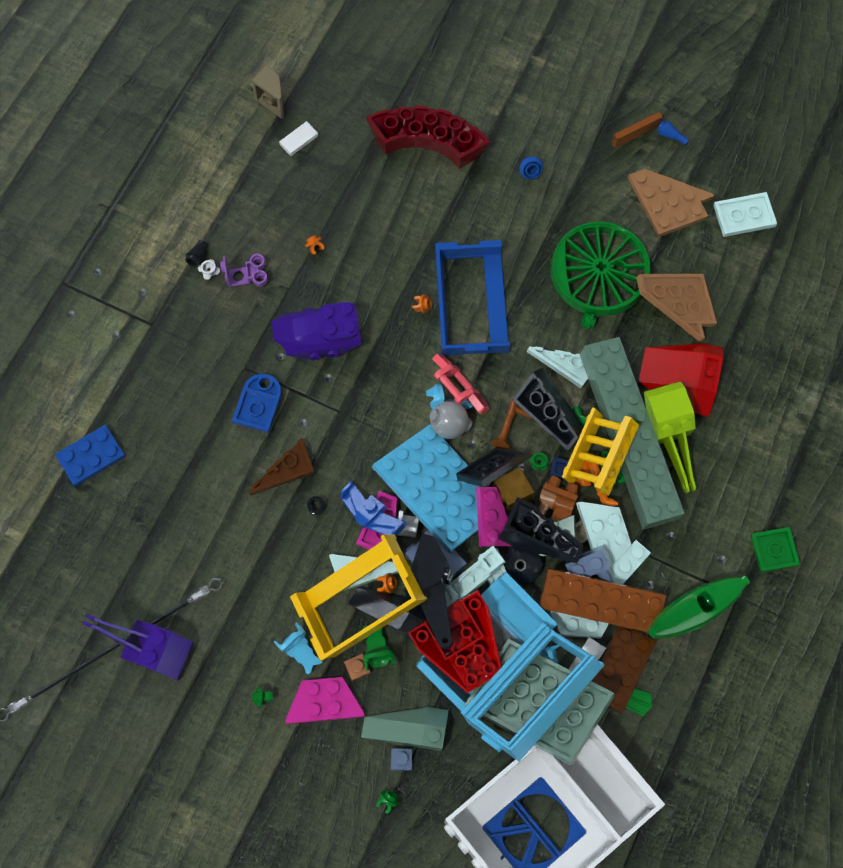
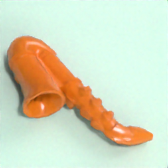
[575,452,619,506]

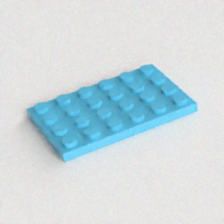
[372,425,506,553]

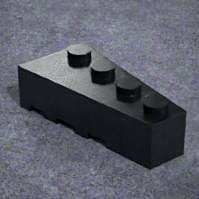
[512,368,584,451]

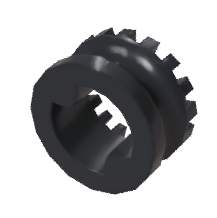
[307,496,325,515]

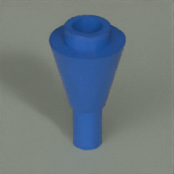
[657,120,689,145]

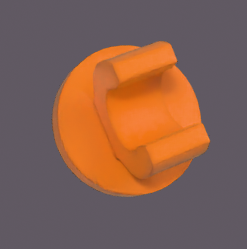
[305,235,324,255]
[412,294,432,313]
[376,573,397,593]

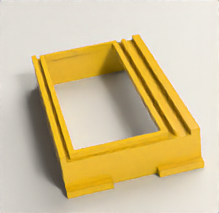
[290,534,427,661]

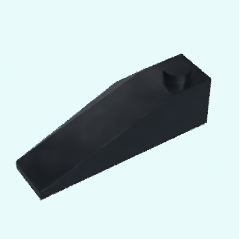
[498,497,583,564]
[348,587,427,642]

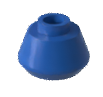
[519,156,543,180]

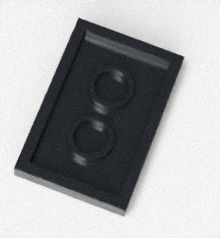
[456,447,525,488]

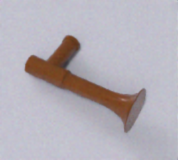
[491,399,532,449]

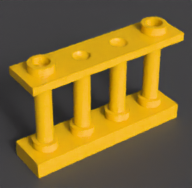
[562,408,639,496]

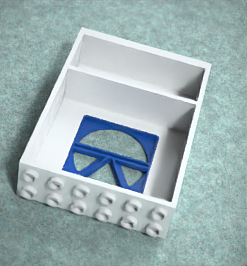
[444,724,665,868]

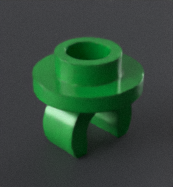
[252,687,273,708]
[376,790,399,814]

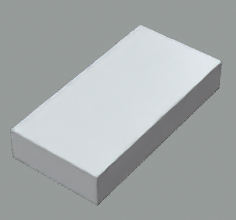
[279,121,318,156]

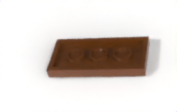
[592,626,656,714]

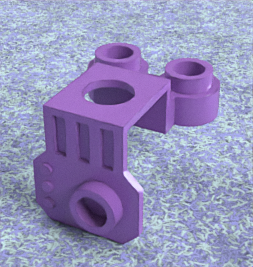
[220,254,268,287]

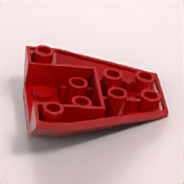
[638,343,723,417]
[408,590,501,694]

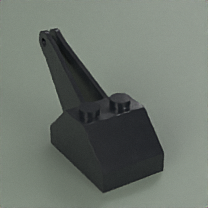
[404,533,453,650]

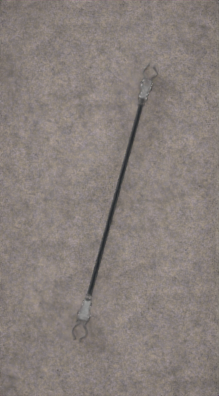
[0,577,224,722]

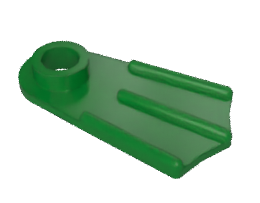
[625,688,652,717]

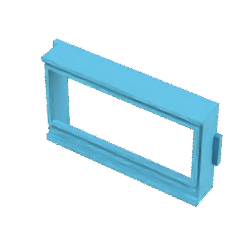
[461,622,604,762]

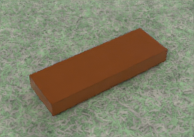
[612,112,663,148]

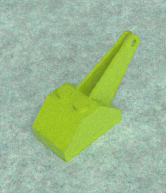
[644,382,696,493]

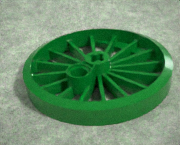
[550,222,650,316]

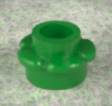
[581,312,596,330]
[530,453,549,471]

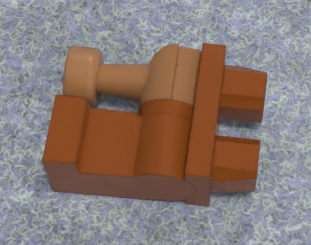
[539,476,578,523]

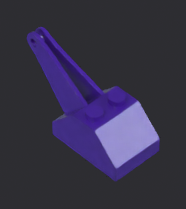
[83,614,194,681]

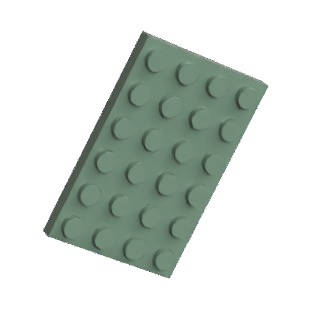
[464,639,615,766]

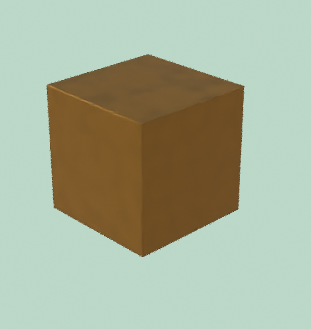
[493,467,534,513]

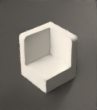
[398,511,419,538]

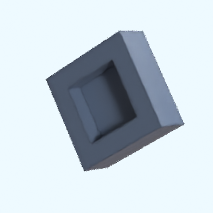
[391,748,412,771]

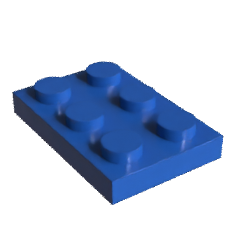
[55,425,125,487]

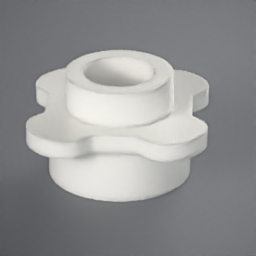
[198,259,220,280]

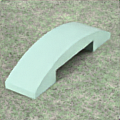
[445,546,505,607]

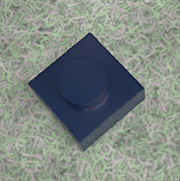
[549,457,569,481]

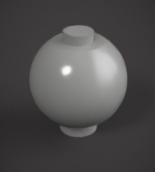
[430,401,472,439]

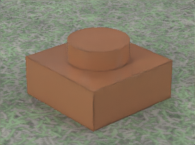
[344,653,371,681]

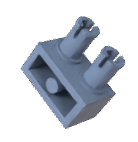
[565,545,614,583]

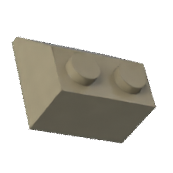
[252,66,284,119]

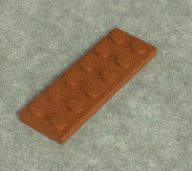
[539,568,666,632]

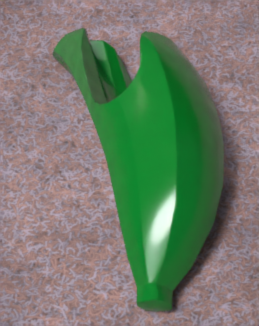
[648,575,750,639]

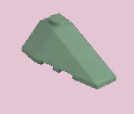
[361,707,449,752]

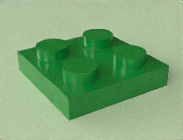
[750,527,800,573]

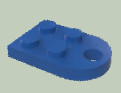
[232,374,282,433]

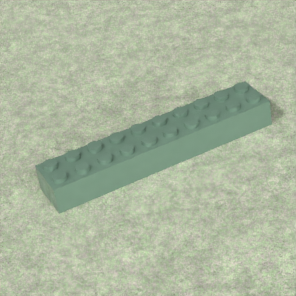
[580,337,685,530]

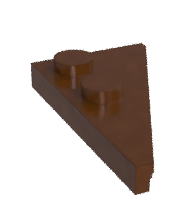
[248,438,314,496]

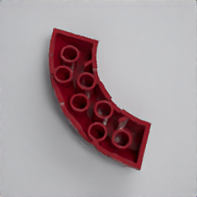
[366,105,490,169]

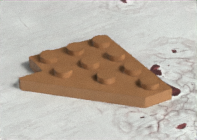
[628,169,714,237]
[636,274,717,341]

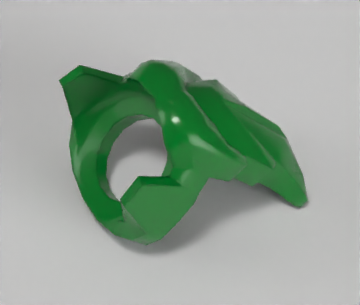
[363,625,395,671]

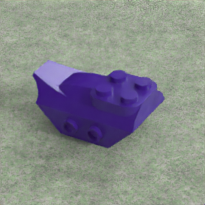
[271,302,361,361]

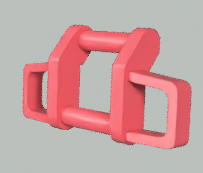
[432,353,491,415]

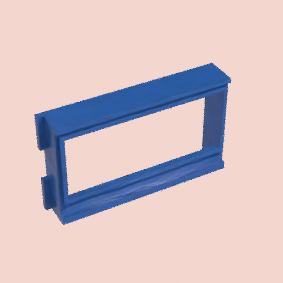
[435,240,510,356]

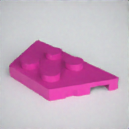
[285,677,365,724]

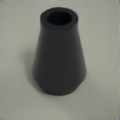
[185,240,208,267]

